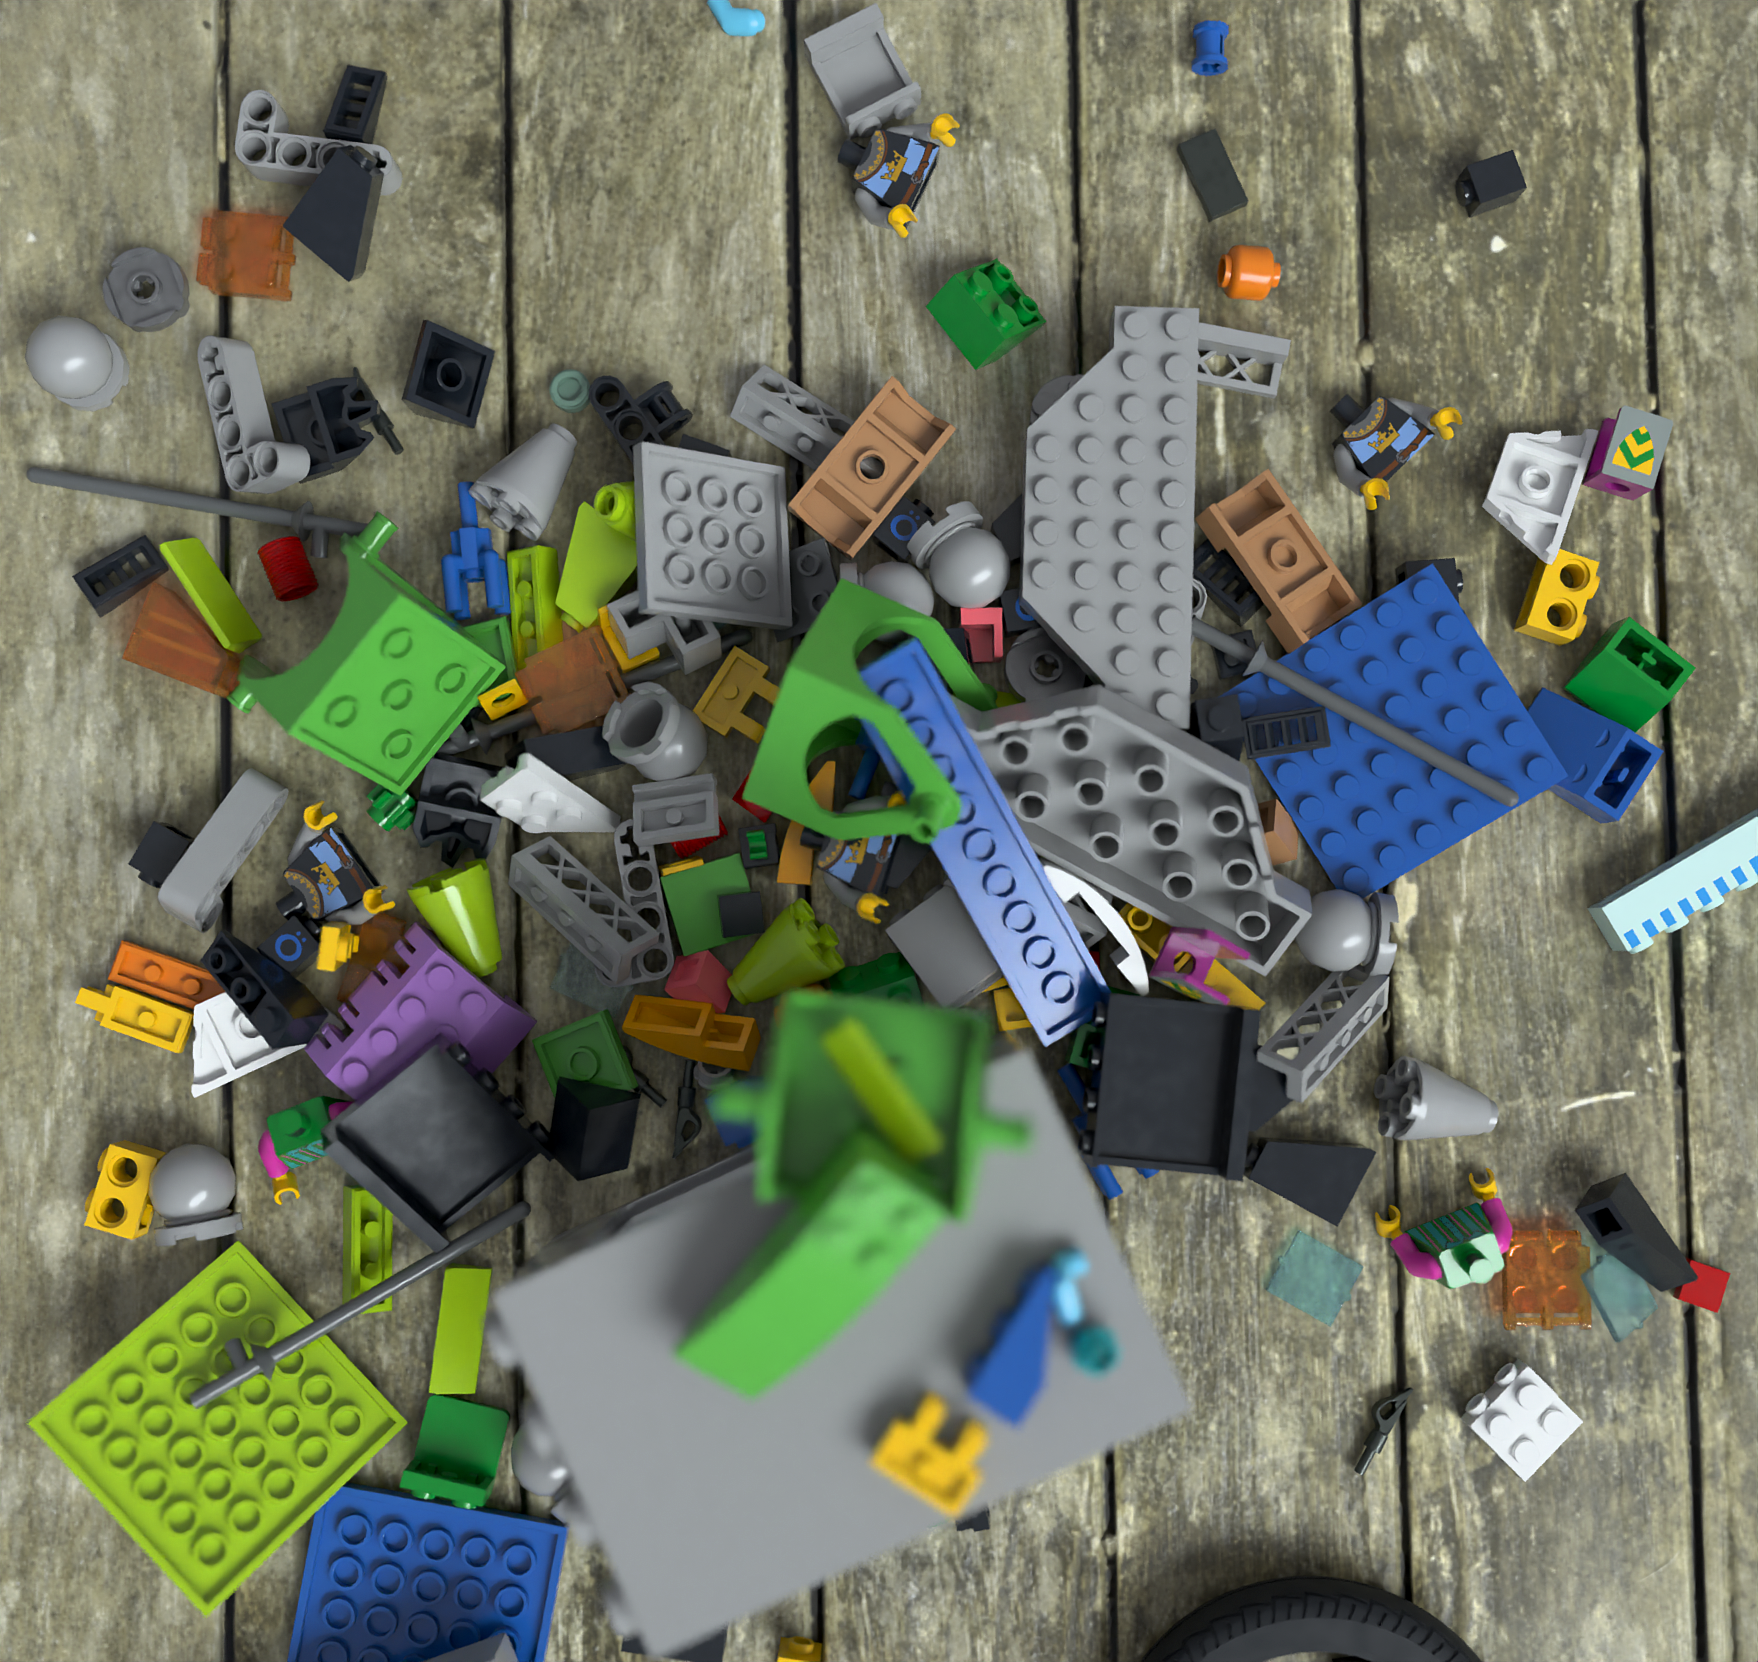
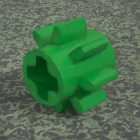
[366,784,418,832]

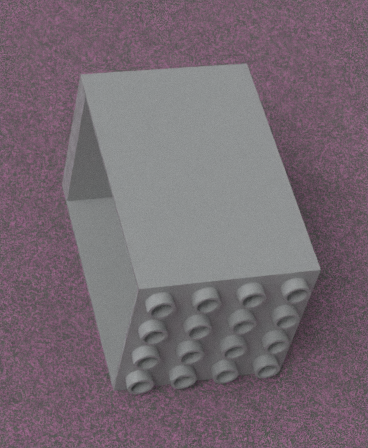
[483,1031,1193,1660]

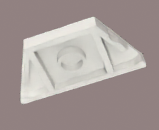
[1482,429,1598,565]
[480,753,621,833]
[191,992,346,1098]

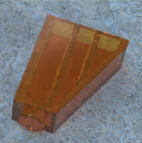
[122,582,241,699]

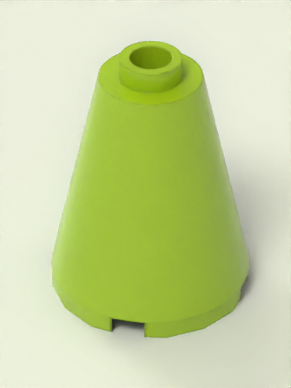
[407,858,503,978]

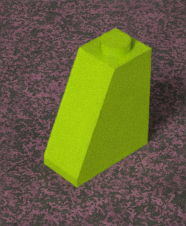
[555,501,638,635]

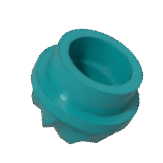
[1069,1323,1120,1377]

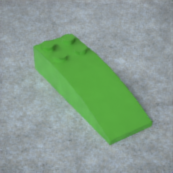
[672,1132,948,1400]

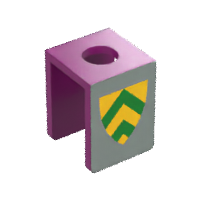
[1583,405,1673,501]
[1149,926,1250,1005]

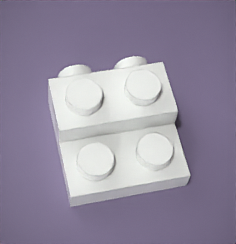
[1461,1359,1583,1482]

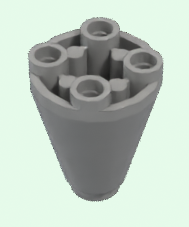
[469,423,577,541]
[1374,1056,1498,1141]

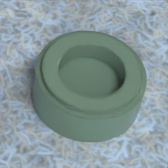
[549,369,591,413]

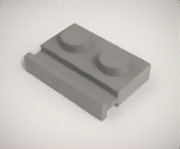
[632,773,719,847]

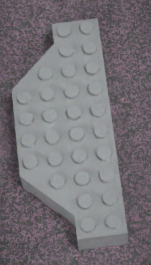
[1019,306,1199,732]
[948,685,1312,976]

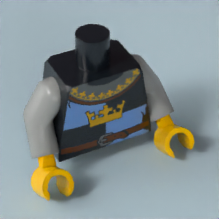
[837,113,960,238]
[1329,393,1463,510]
[800,793,907,924]
[276,800,395,925]

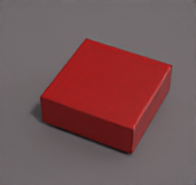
[1673,1257,1731,1313]

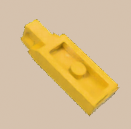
[317,921,359,971]
[75,984,194,1053]

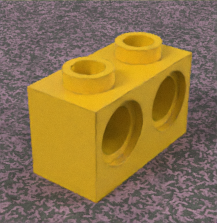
[1514,549,1600,646]
[84,1140,167,1240]

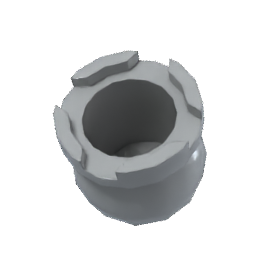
[25,315,130,411]
[907,502,1010,609]
[840,561,934,643]
[602,682,708,781]
[1294,889,1399,976]
[148,1144,243,1246]
[511,1422,576,1523]

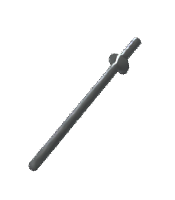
[27,467,368,558]
[1192,617,1519,806]
[436,628,753,756]
[189,1201,531,1409]

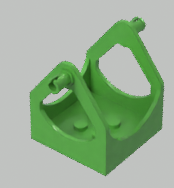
[226,511,506,796]
[742,578,998,843]
[714,989,1033,1224]

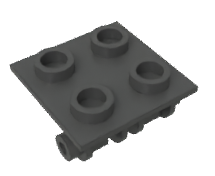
[773,538,838,642]

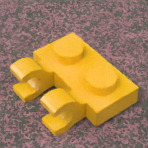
[693,646,781,744]
[871,1392,988,1518]

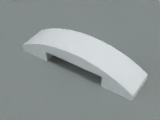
[1038,857,1149,996]

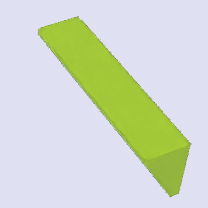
[159,538,262,654]
[507,545,565,673]
[821,1019,942,1162]
[342,1185,393,1314]
[429,1263,493,1394]

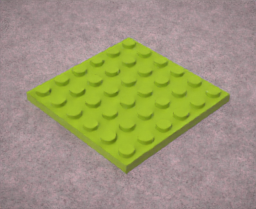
[27,1240,408,1618]

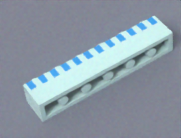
[1587,808,1758,954]

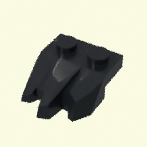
[272,377,381,484]
[413,753,505,868]

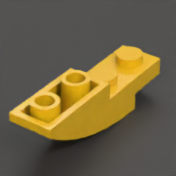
[1118,903,1266,1010]

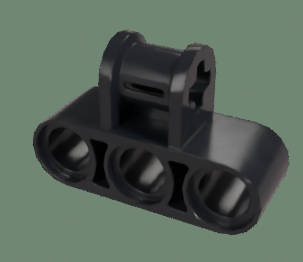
[589,375,693,466]

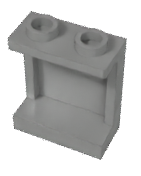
[804,3,921,140]
[885,884,1003,1009]

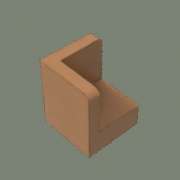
[1257,798,1299,866]

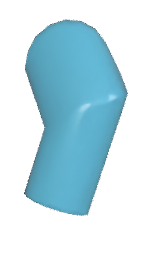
[707,0,765,37]
[1052,1248,1088,1326]

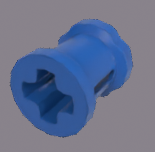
[1192,20,1229,76]

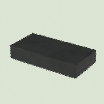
[1177,128,1248,222]

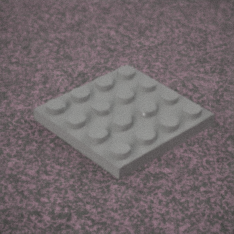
[633,441,792,630]

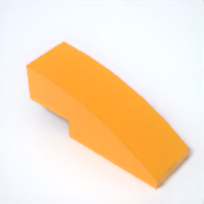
[777,761,836,886]
[622,994,761,1071]

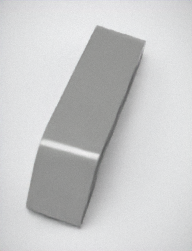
[235,90,402,196]
[197,335,310,494]
[158,768,289,933]
[595,819,674,987]

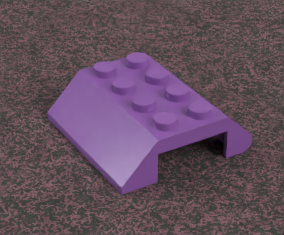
[304,921,537,1101]

